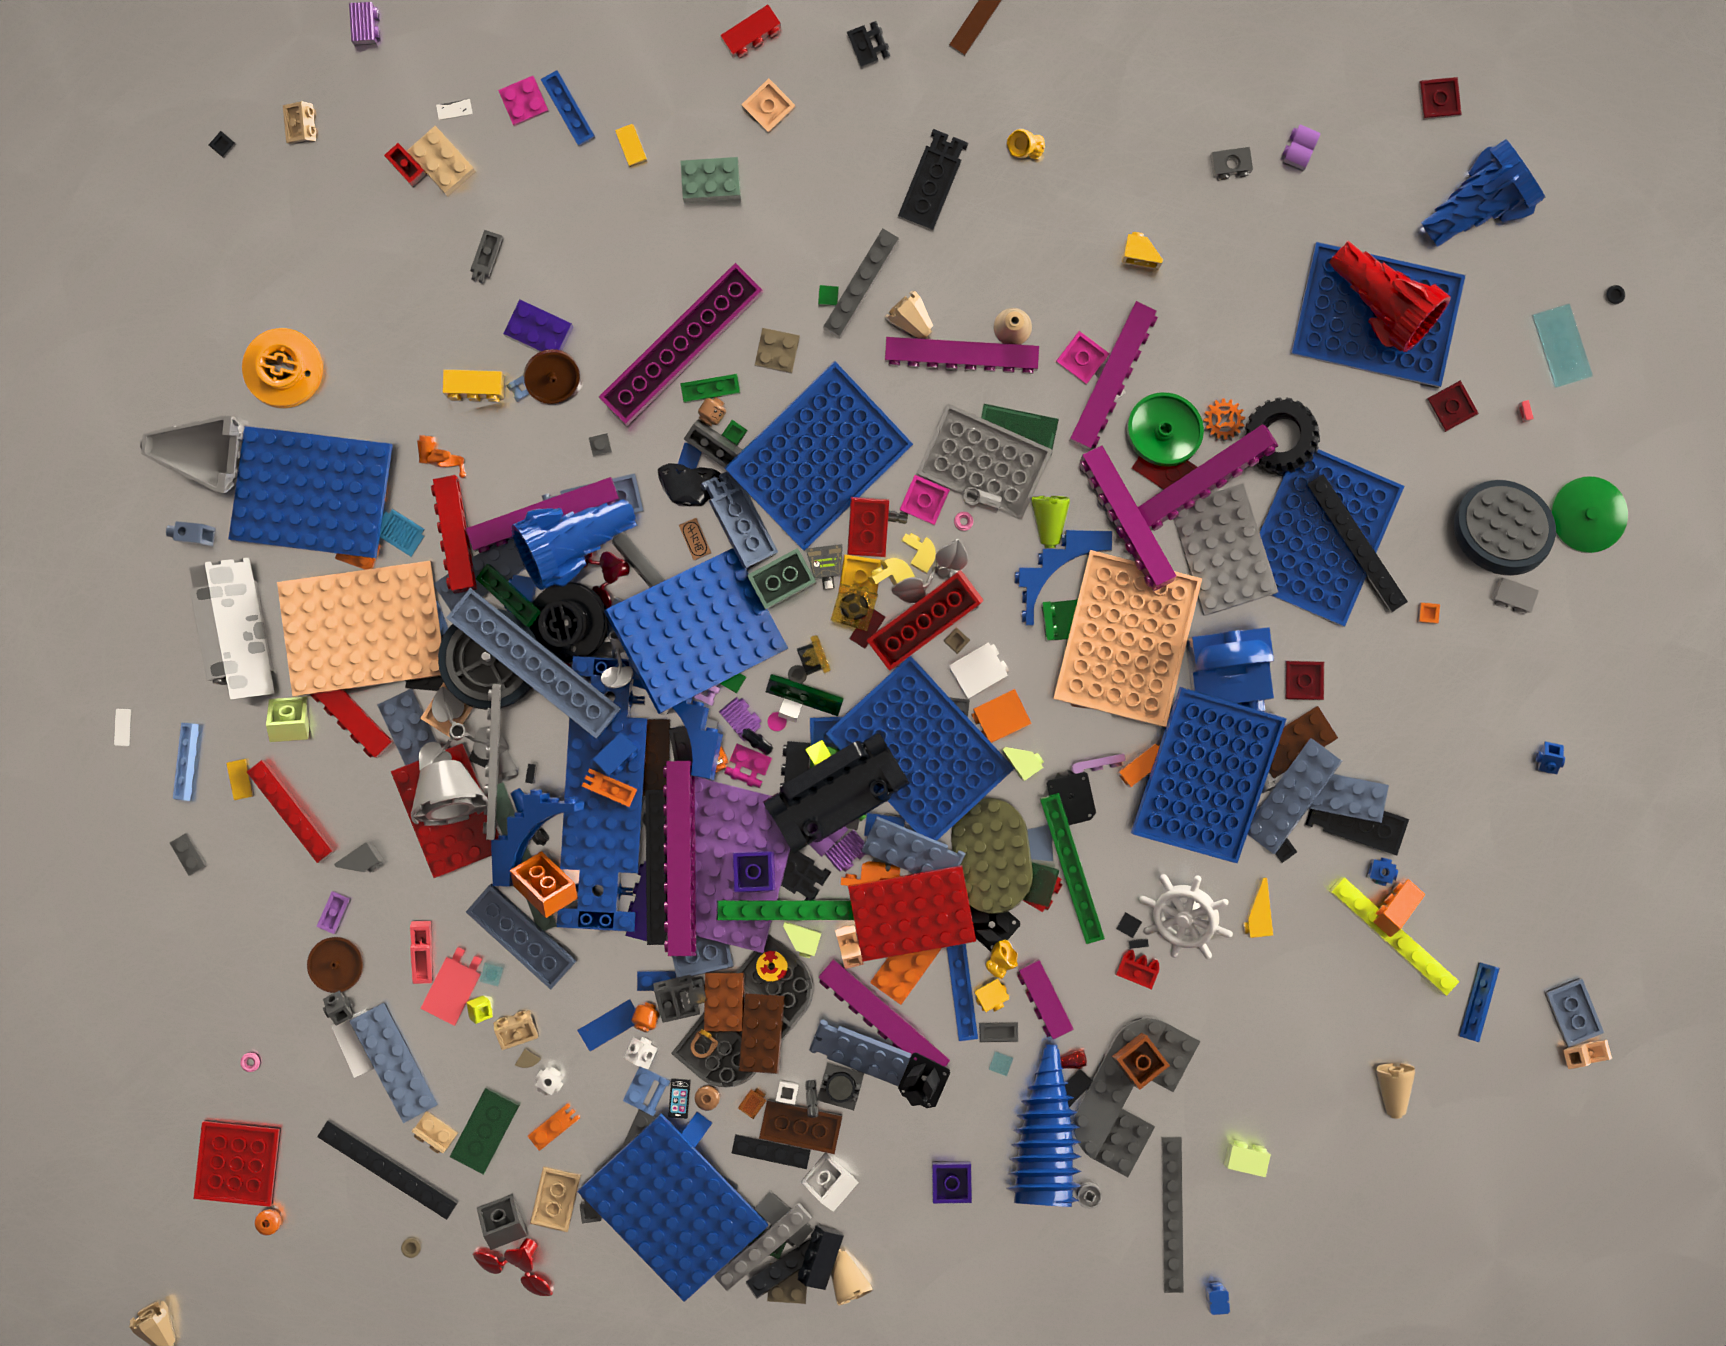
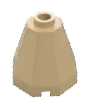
[885,291,933,339]
[129,1301,175,1346]

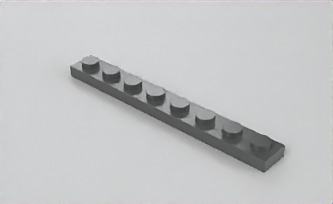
[1162,1137,1184,1293]

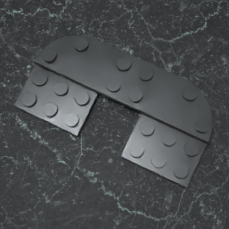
[671,934,814,1088]
[1073,1018,1201,1178]

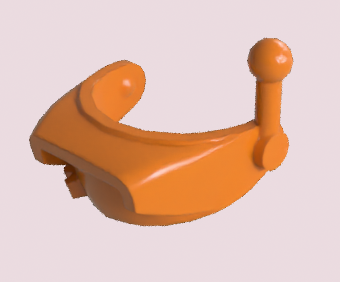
[427,449,466,478]

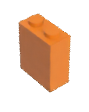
[971,689,1032,743]
[1116,743,1160,788]

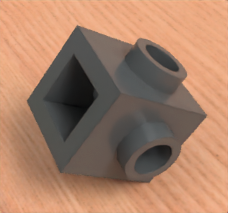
[323,990,353,1026]

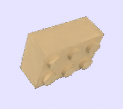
[407,126,476,197]

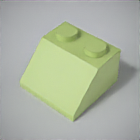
[266,696,309,742]
[1001,747,1044,781]
[783,922,822,958]

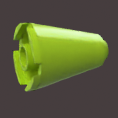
[1032,496,1070,548]

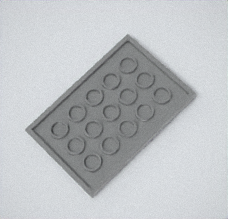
[917,404,1053,520]
[1174,483,1278,616]

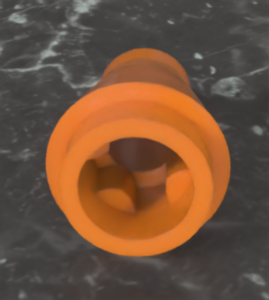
[417,435,436,464]

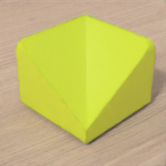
[805,740,831,765]
[466,996,493,1024]

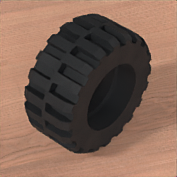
[1245,397,1320,474]

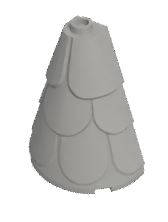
[140,415,243,493]

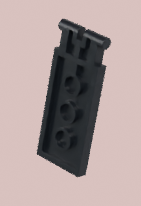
[898,129,969,231]
[1305,809,1409,856]
[781,849,831,900]

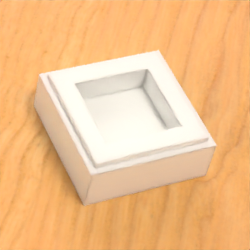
[778,698,802,722]

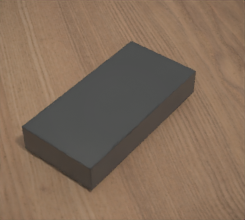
[979,1022,1018,1042]

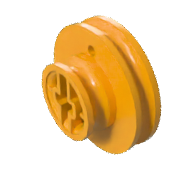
[242,328,323,408]

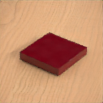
[1419,77,1462,120]
[1426,380,1479,432]
[1285,661,1324,700]

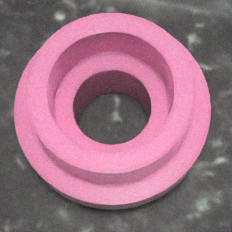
[954,512,973,531]
[240,1053,260,1072]

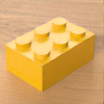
[443,370,505,402]

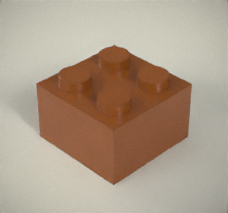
[1112,1033,1170,1090]

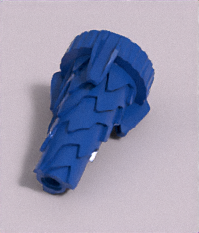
[1421,139,1546,247]
[511,499,637,590]

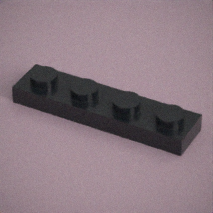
[731,1134,811,1169]
[746,1239,811,1299]

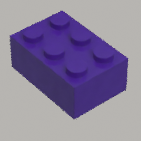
[503,299,573,352]

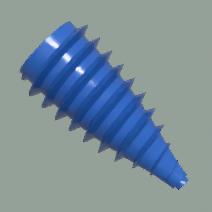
[1006,1045,1082,1207]

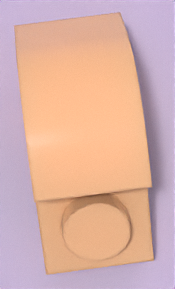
[835,926,864,969]
[1564,1040,1612,1069]

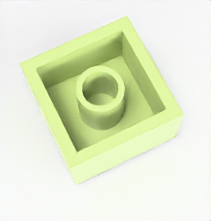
[1224,1140,1271,1177]

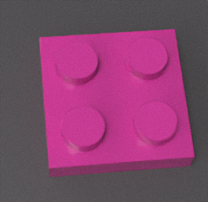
[498,76,549,126]
[1056,331,1110,385]
[900,475,950,525]

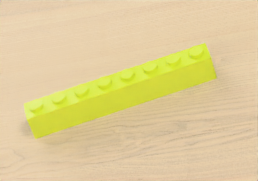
[1329,877,1459,996]

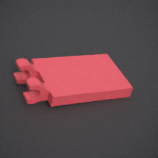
[420,947,482,1026]

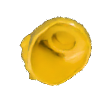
[1007,129,1045,159]
[986,940,1018,979]

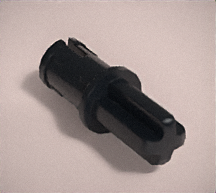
[742,728,773,755]

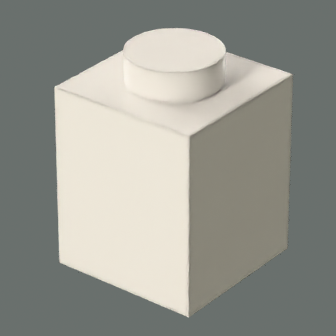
[776,1080,799,1105]

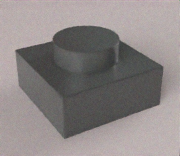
[589,433,612,457]

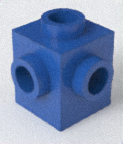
[1536,741,1565,774]
[1367,857,1398,886]

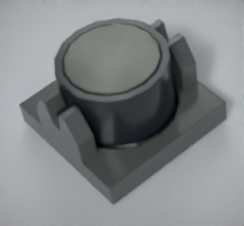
[817,1063,864,1111]

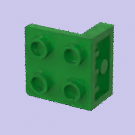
[1042,599,1078,642]

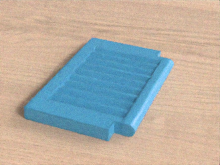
[380,509,425,557]

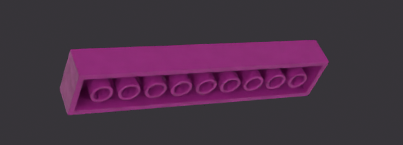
[599,263,763,426]
[663,761,696,956]

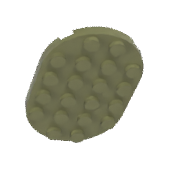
[951,798,1033,914]

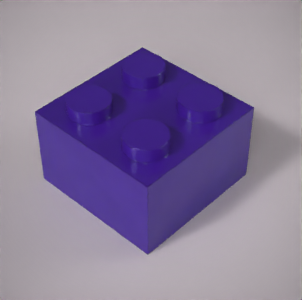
[733,851,775,892]
[932,1162,972,1204]

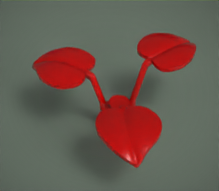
[473,1238,553,1296]

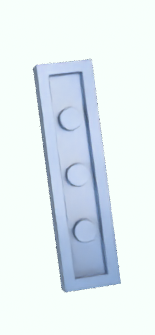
[173,723,199,801]

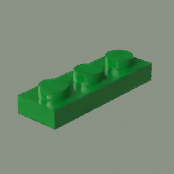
[680,374,740,403]

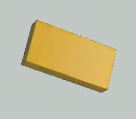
[615,124,647,167]
[226,759,254,800]

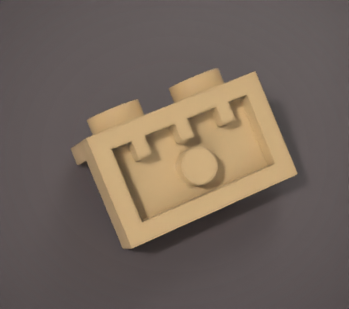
[283,101,316,144]
[493,1010,538,1050]
[412,1111,458,1154]

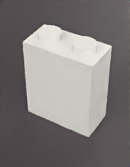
[948,642,1009,699]

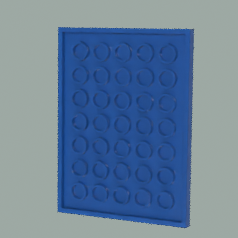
[1291,242,1466,387]
[724,361,913,551]
[228,426,393,559]
[1259,441,1405,627]
[604,548,788,714]
[826,656,1015,841]
[1131,687,1287,864]
[577,1113,768,1302]

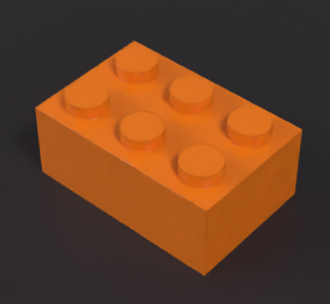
[510,851,578,918]

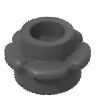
[532,828,549,846]

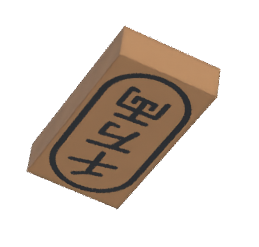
[679,518,711,561]

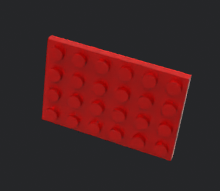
[391,743,500,878]
[848,865,976,962]

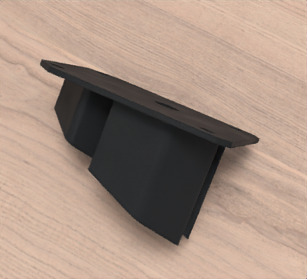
[1047,770,1096,825]
[970,906,1020,952]
[898,1052,951,1108]

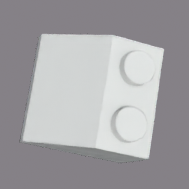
[801,1153,859,1212]

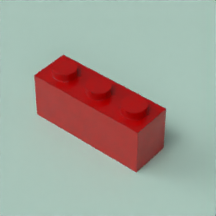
[720,5,781,58]

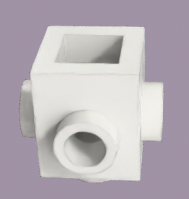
[624,1037,658,1069]
[535,1067,563,1096]

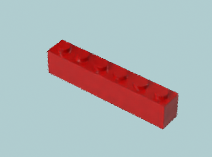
[431,475,477,594]
[310,690,394,758]
[247,760,335,863]

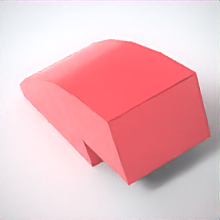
[410,921,432,984]

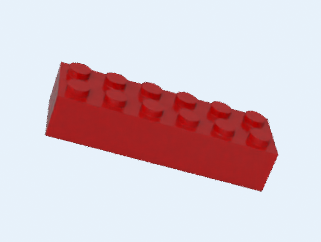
[866,570,983,671]

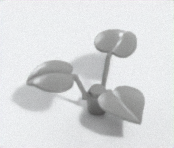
[891,538,979,612]
[588,631,633,688]
[419,687,508,771]

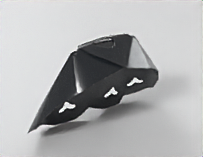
[658,463,721,507]

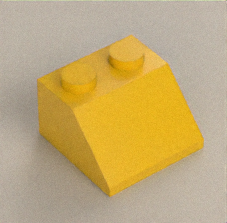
[1122,232,1163,269]

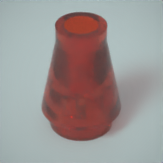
[1060,1050,1087,1069]

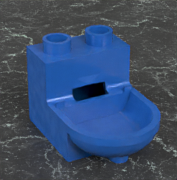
[1186,627,1274,711]

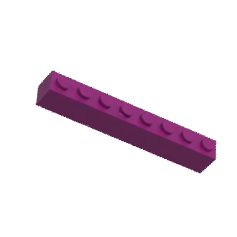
[1069,301,1158,450]
[885,337,1039,374]
[1138,424,1279,531]
[1079,445,1176,592]
[466,477,620,553]
[818,959,950,1067]

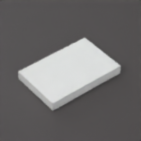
[331,1009,374,1078]

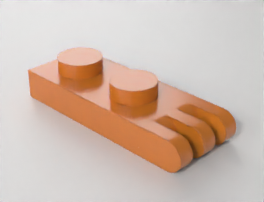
[582,768,637,807]
[527,1103,580,1151]

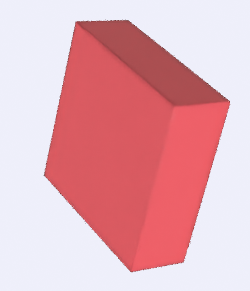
[1518,400,1534,422]

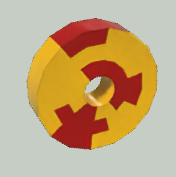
[756,951,788,982]

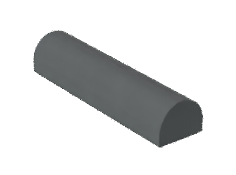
[612,532,665,588]

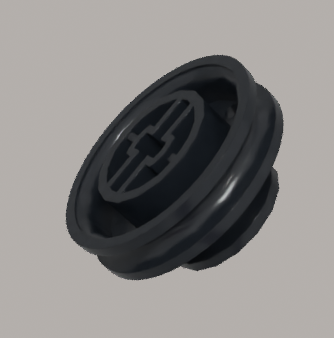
[530,582,609,662]

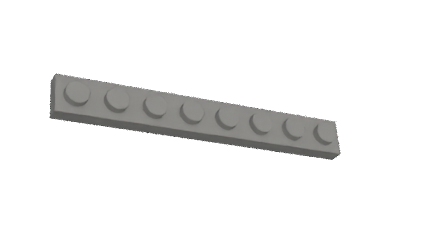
[483,684,501,840]

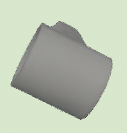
[963,487,1002,513]

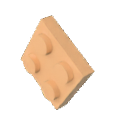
[741,78,795,133]

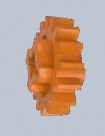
[1203,398,1245,440]

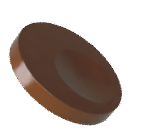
[523,349,580,404]
[307,937,364,993]

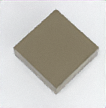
[943,627,970,654]

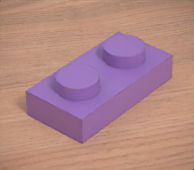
[316,891,350,934]

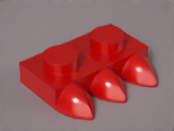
[1115,950,1160,990]

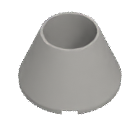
[411,760,488,826]

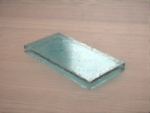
[1532,303,1593,388]

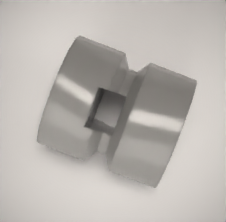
[1076,1181,1102,1209]

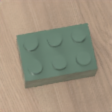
[680,157,741,203]
[747,548,816,610]

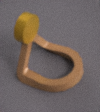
[691,1029,718,1059]

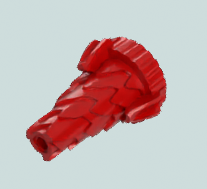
[1329,241,1451,352]

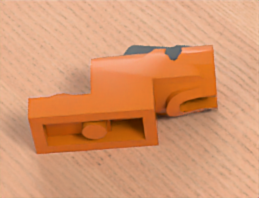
[841,857,900,886]

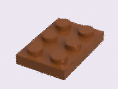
[704,973,744,1032]

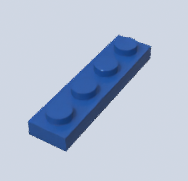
[541,70,595,147]
[1459,962,1500,1042]

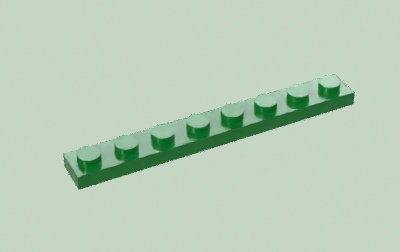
[1040,793,1105,945]
[716,900,854,920]

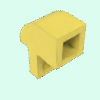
[902,533,936,574]
[868,558,915,585]

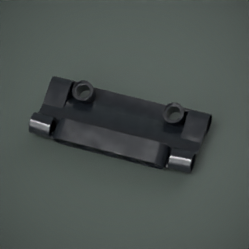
[763,732,910,853]

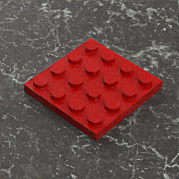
[193,1121,280,1207]

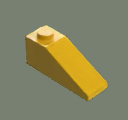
[1244,878,1273,938]

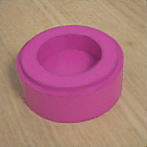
[767,712,787,731]

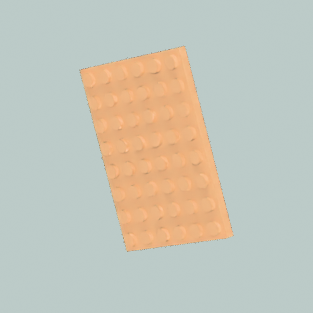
[1053,550,1202,728]
[277,561,442,697]

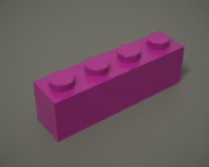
[1017,959,1074,1040]

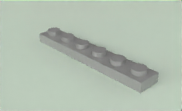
[714,1203,812,1291]

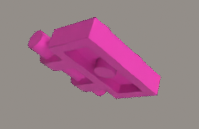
[724,743,772,788]

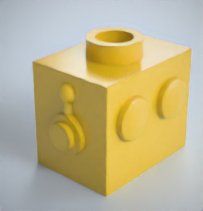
[974,979,1009,1013]

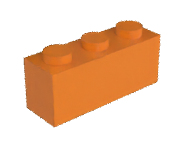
[1373,879,1425,937]

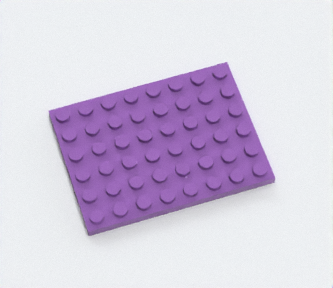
[666,777,790,953]

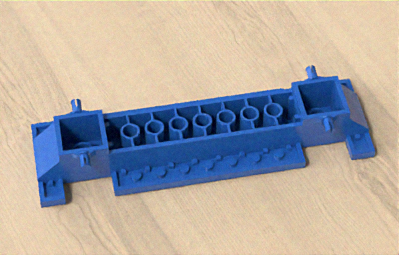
[557,656,647,932]

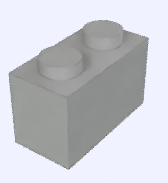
[1492,578,1539,615]

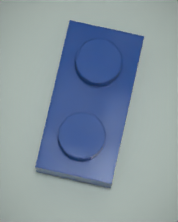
[637,971,676,991]

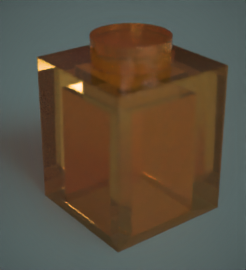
[738,1088,767,1119]

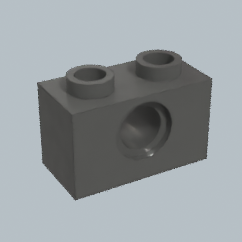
[1210,147,1253,180]

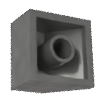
[334,842,384,873]
[477,1194,527,1250]

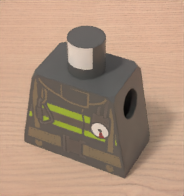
[806,544,843,590]

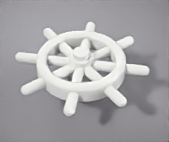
[1139,874,1233,959]

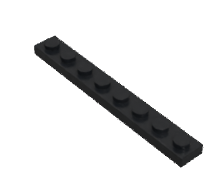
[1307,474,1408,613]
[645,790,667,945]
[317,1120,458,1220]

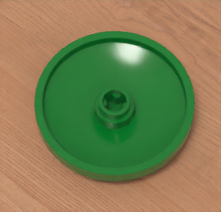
[1127,392,1204,467]
[1551,476,1628,553]

